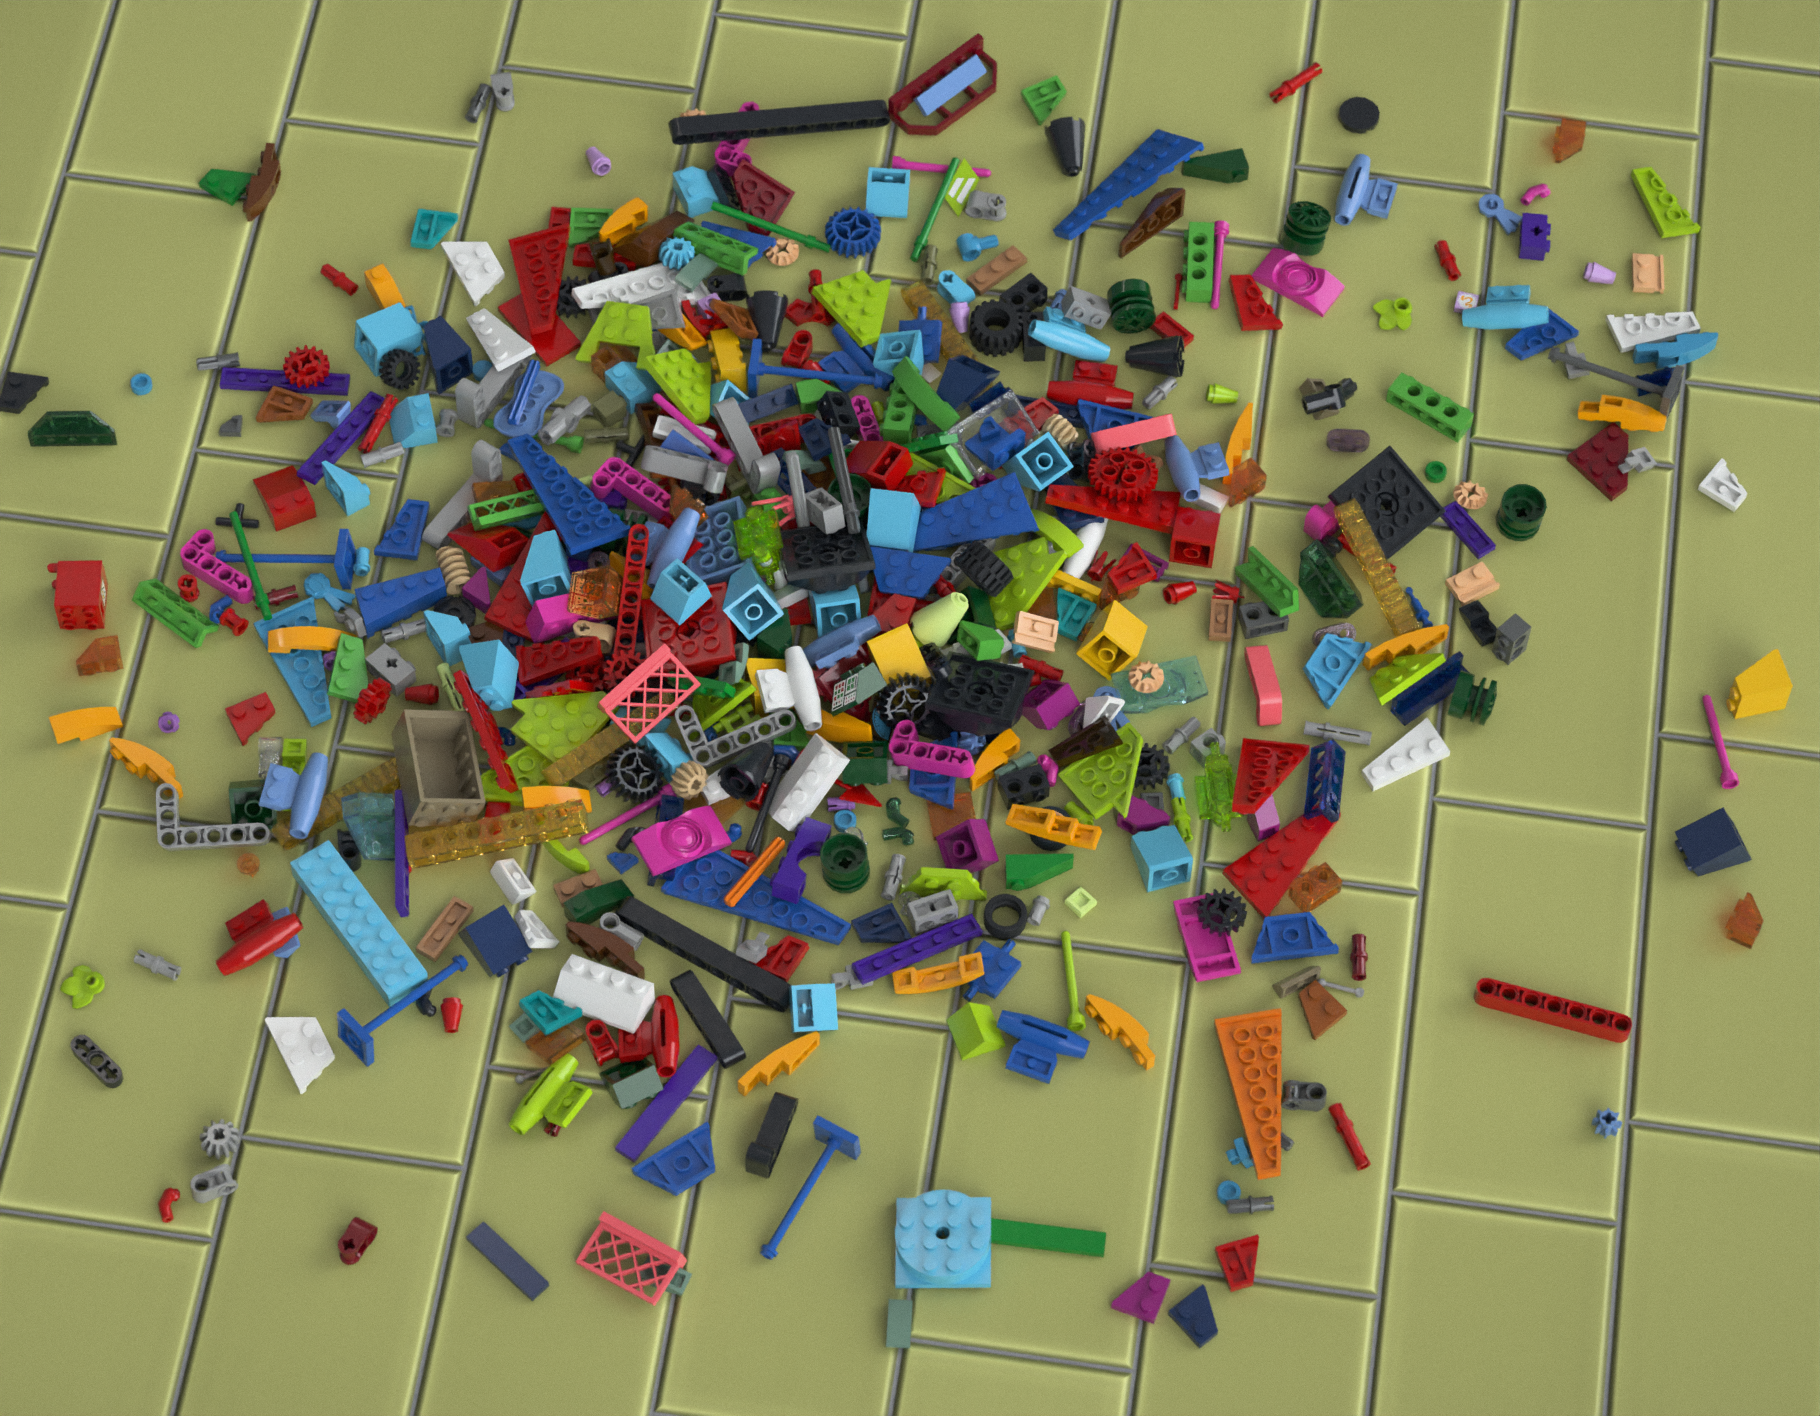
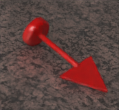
[794,748,882,807]

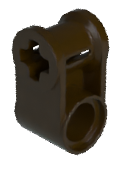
[589,238,616,276]

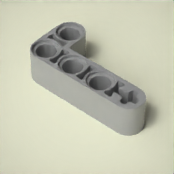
[640,445,728,493]

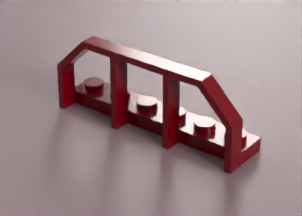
[888,33,997,136]

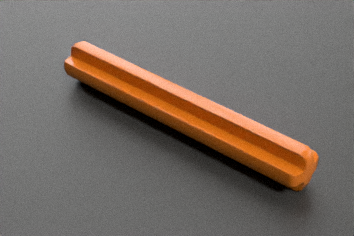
[723,837,785,907]

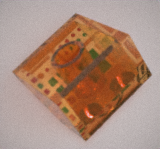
[567,565,623,619]

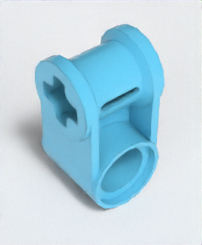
[937,270,976,305]

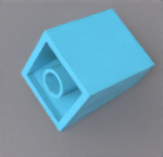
[354,302,423,377]
[1002,431,1074,492]
[867,488,921,552]
[520,530,573,607]
[722,563,784,641]
[808,584,861,638]
[459,640,519,711]
[1130,825,1193,892]

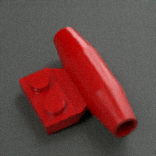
[1047,360,1134,410]
[215,899,304,976]
[618,995,680,1077]

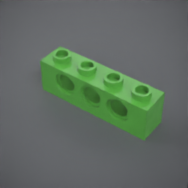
[1182,221,1214,303]
[1386,372,1474,443]
[879,379,918,445]

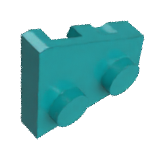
[1057,588,1097,642]
[519,990,583,1035]

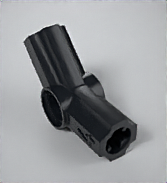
[1301,378,1358,414]

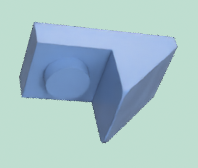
[310,400,351,430]

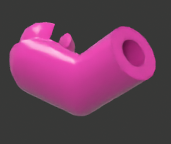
[1520,183,1551,206]
[1037,754,1059,787]

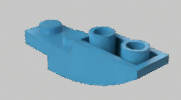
[1633,332,1718,369]

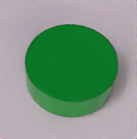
[1425,461,1447,483]

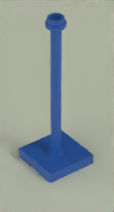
[748,338,883,398]
[216,529,356,589]
[337,955,468,1067]
[760,1115,861,1260]

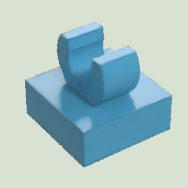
[1226,1137,1253,1168]

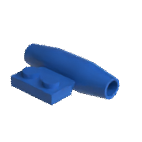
[818,323,895,393]
[997,1010,1090,1084]

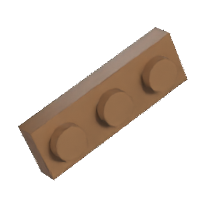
[966,245,1027,296]
[416,896,474,962]

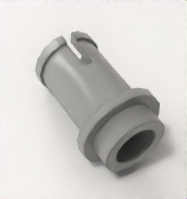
[1027,895,1050,926]

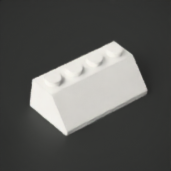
[769,733,850,832]
[553,954,655,1034]

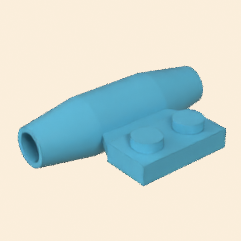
[1462,285,1549,330]
[1028,306,1110,362]

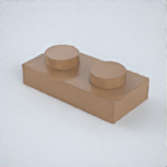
[1208,598,1233,642]
[553,869,603,908]

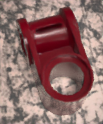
[338,1217,378,1265]

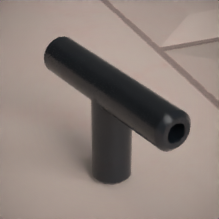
[616,434,645,467]
[215,503,260,528]

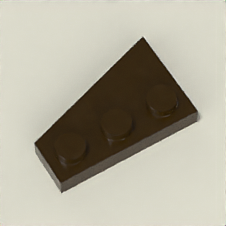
[1048,715,1124,768]

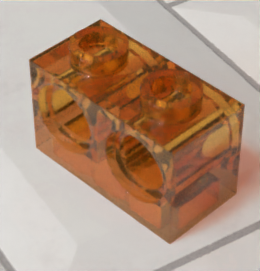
[1288,862,1343,913]

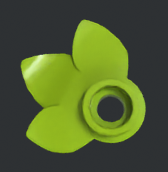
[1373,298,1412,331]
[60,965,105,1009]

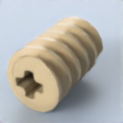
[435,546,471,595]

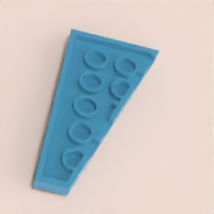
[253,596,332,727]

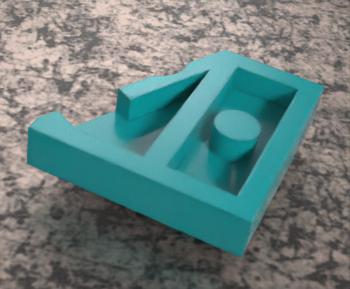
[410,209,458,250]

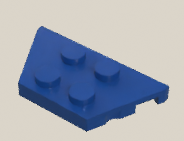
[701,221,777,268]
[1077,399,1153,451]
[870,547,951,599]
[909,732,959,809]
[1251,912,1339,964]
[632,1122,715,1196]

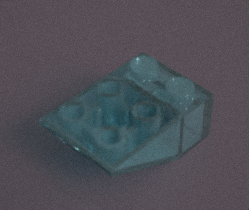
[341,792,395,861]

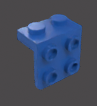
[965,423,1026,471]

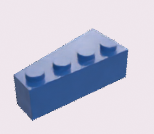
[355,568,447,639]

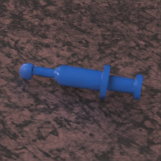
[1406,587,1433,628]

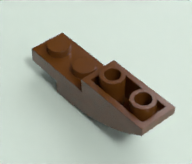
[243,143,282,221]
[634,403,665,447]
[565,921,645,980]

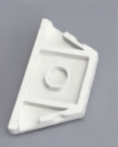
[441,242,505,306]
[265,1017,335,1094]

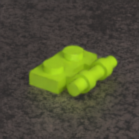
[712,703,770,758]

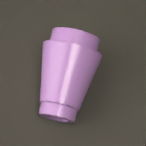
[586,147,611,176]
[1583,262,1616,284]
[949,302,970,333]

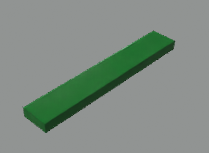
[991,1218,1107,1257]

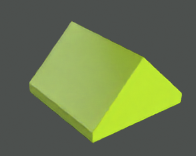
[946,1002,1006,1061]

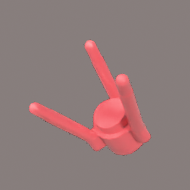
[751,494,796,538]

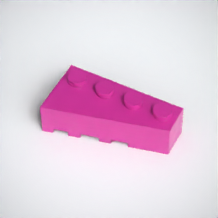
[525,583,621,644]

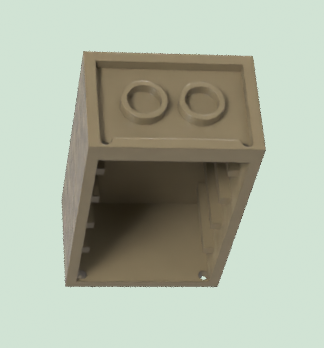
[391,710,486,828]

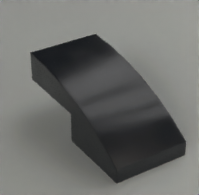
[1459,600,1497,647]

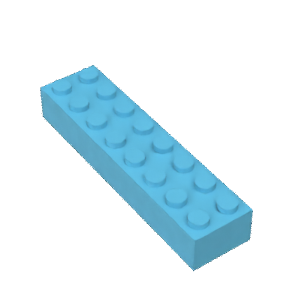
[290,840,428,1008]

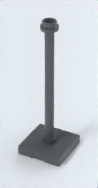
[1548,347,1685,422]

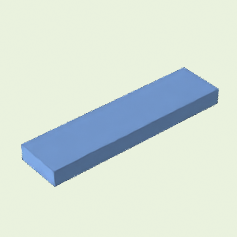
[914,54,987,116]

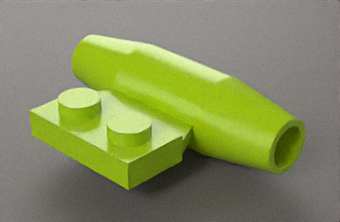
[508,1052,593,1135]

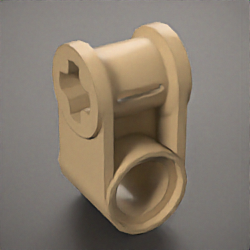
[573,620,616,654]

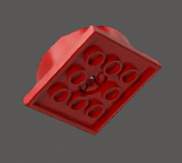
[641,582,737,679]

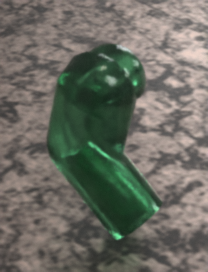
[886,797,910,829]
[882,827,914,845]

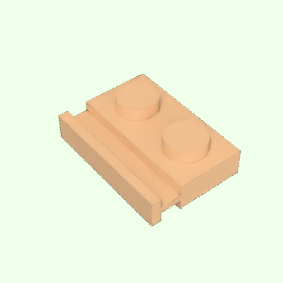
[1632,253,1664,294]
[1445,562,1500,606]
[1012,611,1059,653]

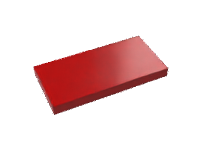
[498,294,581,367]

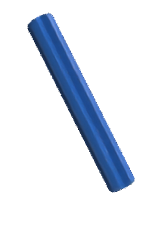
[507,359,540,426]

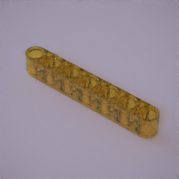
[901,280,993,393]
[1333,498,1420,637]
[541,688,680,786]
[271,757,401,850]

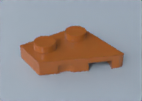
[709,298,758,340]
[256,385,313,423]
[1298,980,1347,1040]

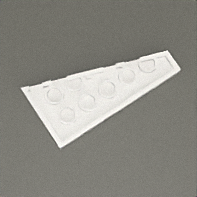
[571,263,711,309]

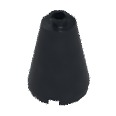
[1044,117,1085,177]
[746,290,788,352]
[1125,335,1185,378]
[718,742,774,802]

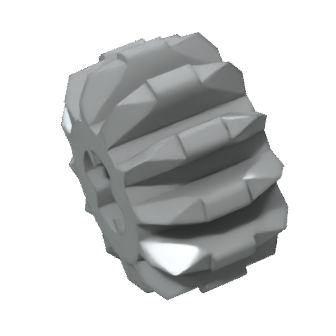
[200,1118,240,1160]

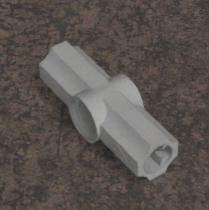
[538,395,591,446]

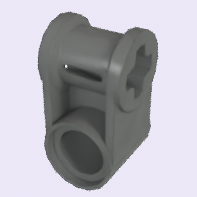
[1281,1080,1327,1111]

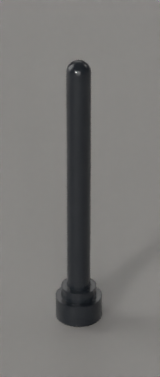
[745,754,792,853]

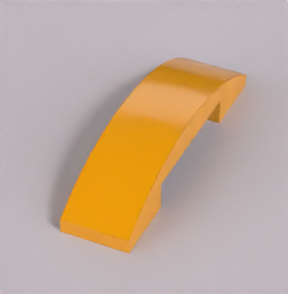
[268,626,357,653]
[892,952,984,994]

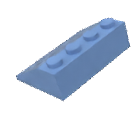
[686,496,759,586]

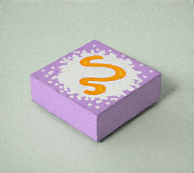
[1454,291,1479,313]

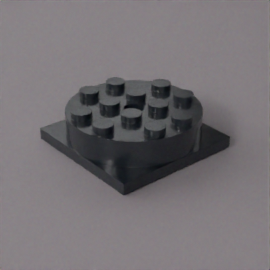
[1327,446,1446,563]
[775,519,876,594]
[925,651,1035,736]

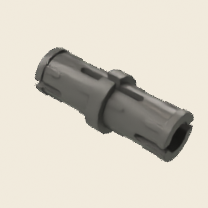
[465,83,492,123]

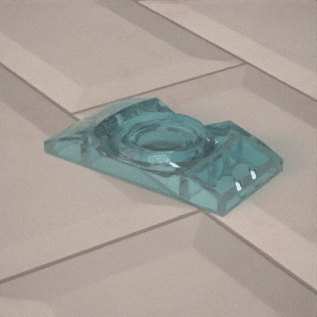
[1111,655,1208,714]

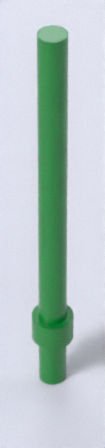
[910,157,960,262]
[711,201,831,253]
[229,511,272,621]

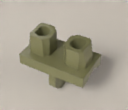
[724,471,754,500]

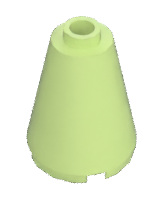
[910,592,969,648]

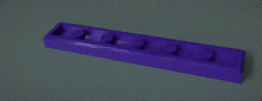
[220,367,350,396]
[297,391,385,485]
[395,789,409,918]
[851,914,983,985]
[615,1044,717,1163]

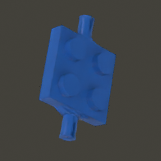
[898,306,942,365]
[963,939,1021,1001]

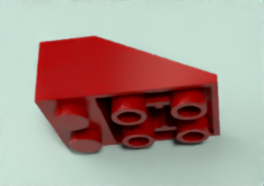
[846,441,913,491]
[447,523,529,572]

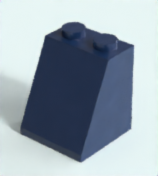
[423,316,473,395]
[936,355,1000,412]
[1675,807,1752,877]
[458,905,533,978]

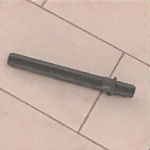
[828,427,860,534]

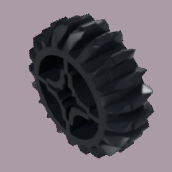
[875,672,933,730]
[604,744,664,804]

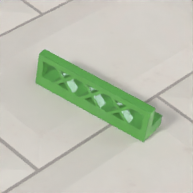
[673,221,758,276]
[467,490,545,531]
[1235,546,1299,617]
[132,578,219,648]

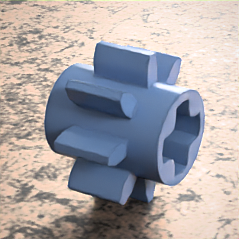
[958,732,986,756]
[1592,1108,1622,1139]

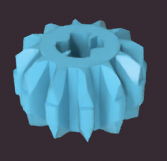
[659,236,695,272]

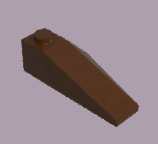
[1118,188,1186,259]
[613,210,694,268]

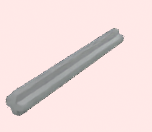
[785,451,810,528]

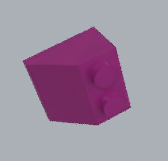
[1022,679,1080,730]
[936,819,999,873]

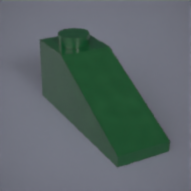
[1181,148,1249,184]
[564,879,634,925]

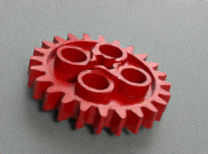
[1088,446,1158,502]

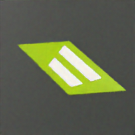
[945,158,980,217]

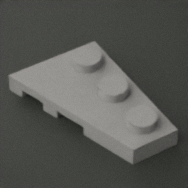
[631,288,685,329]

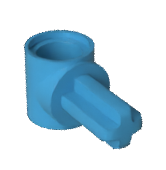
[956,233,999,261]

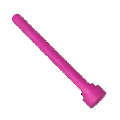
[892,156,991,177]
[1211,220,1229,310]
[653,393,736,466]
[1702,695,1739,789]
[579,783,677,845]

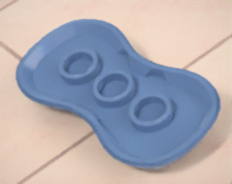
[493,370,564,438]

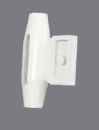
[1047,516,1108,579]
[755,646,822,731]

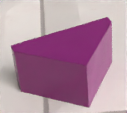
[462,566,491,614]

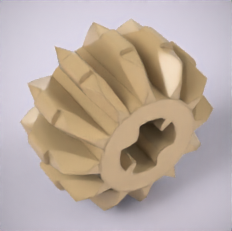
[1042,414,1079,450]
[670,760,709,800]

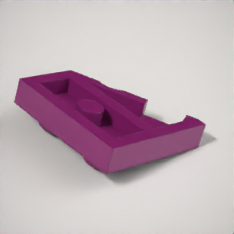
[1111,1271,1171,1324]

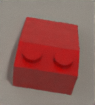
[253,465,317,532]

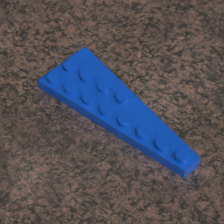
[1053,129,1204,241]
[507,433,631,555]
[913,472,1039,552]
[661,850,851,945]

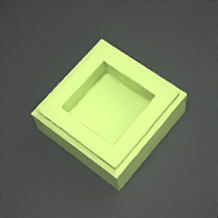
[1064,887,1097,918]

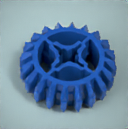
[825,206,881,259]

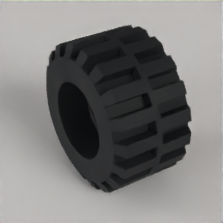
[969,299,1023,357]
[956,540,1014,597]

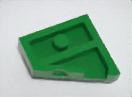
[199,169,256,206]

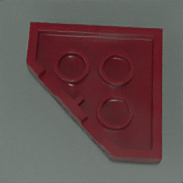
[731,159,796,236]
[1566,422,1629,501]
[815,645,872,724]

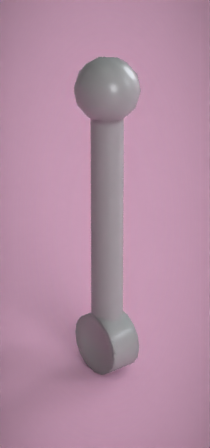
[1317,978,1364,998]
[515,1066,549,1084]

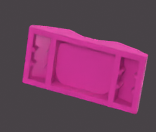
[1251,248,1345,317]
[631,806,732,876]
[1173,893,1241,982]

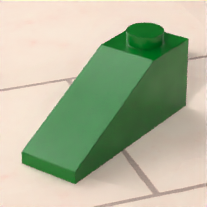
[1005,853,1074,891]

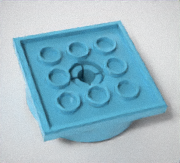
[895,1190,991,1288]

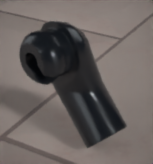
[615,827,646,852]
[416,989,437,1017]

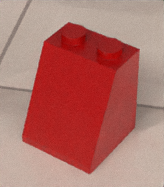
[1169,507,1221,568]

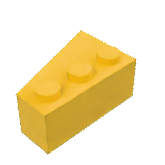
[707,328,747,392]

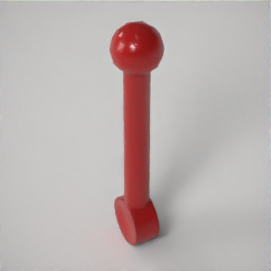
[1173,273,1183,310]

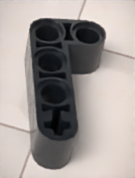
[745,1092,799,1179]

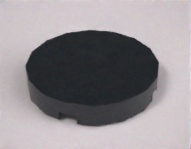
[1338,97,1380,134]
[433,595,476,628]

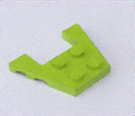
[575,301,655,371]

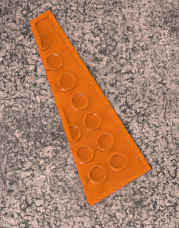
[1214,1008,1282,1180]

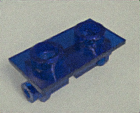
[1634,366,1675,397]
[968,381,1013,422]

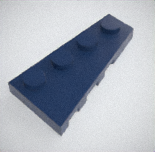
[1045,473,1104,530]

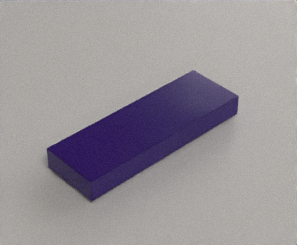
[1440,500,1496,559]

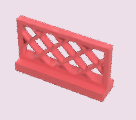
[598,643,701,744]
[575,1211,687,1306]

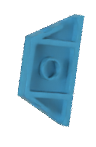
[1302,633,1372,709]

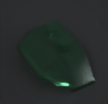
[28,411,117,447]
[1298,539,1364,619]

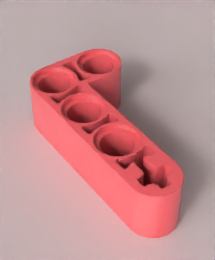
[1090,414,1177,454]
[1244,645,1282,727]

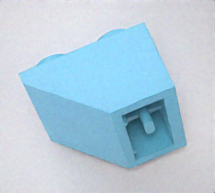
[866,167,910,218]
[650,558,712,626]
[789,983,838,1033]

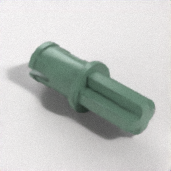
[994,751,1037,781]

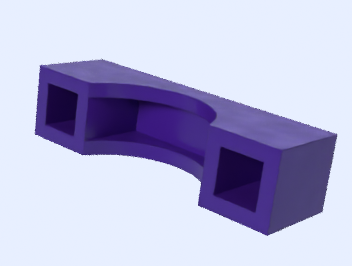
[770,817,832,904]

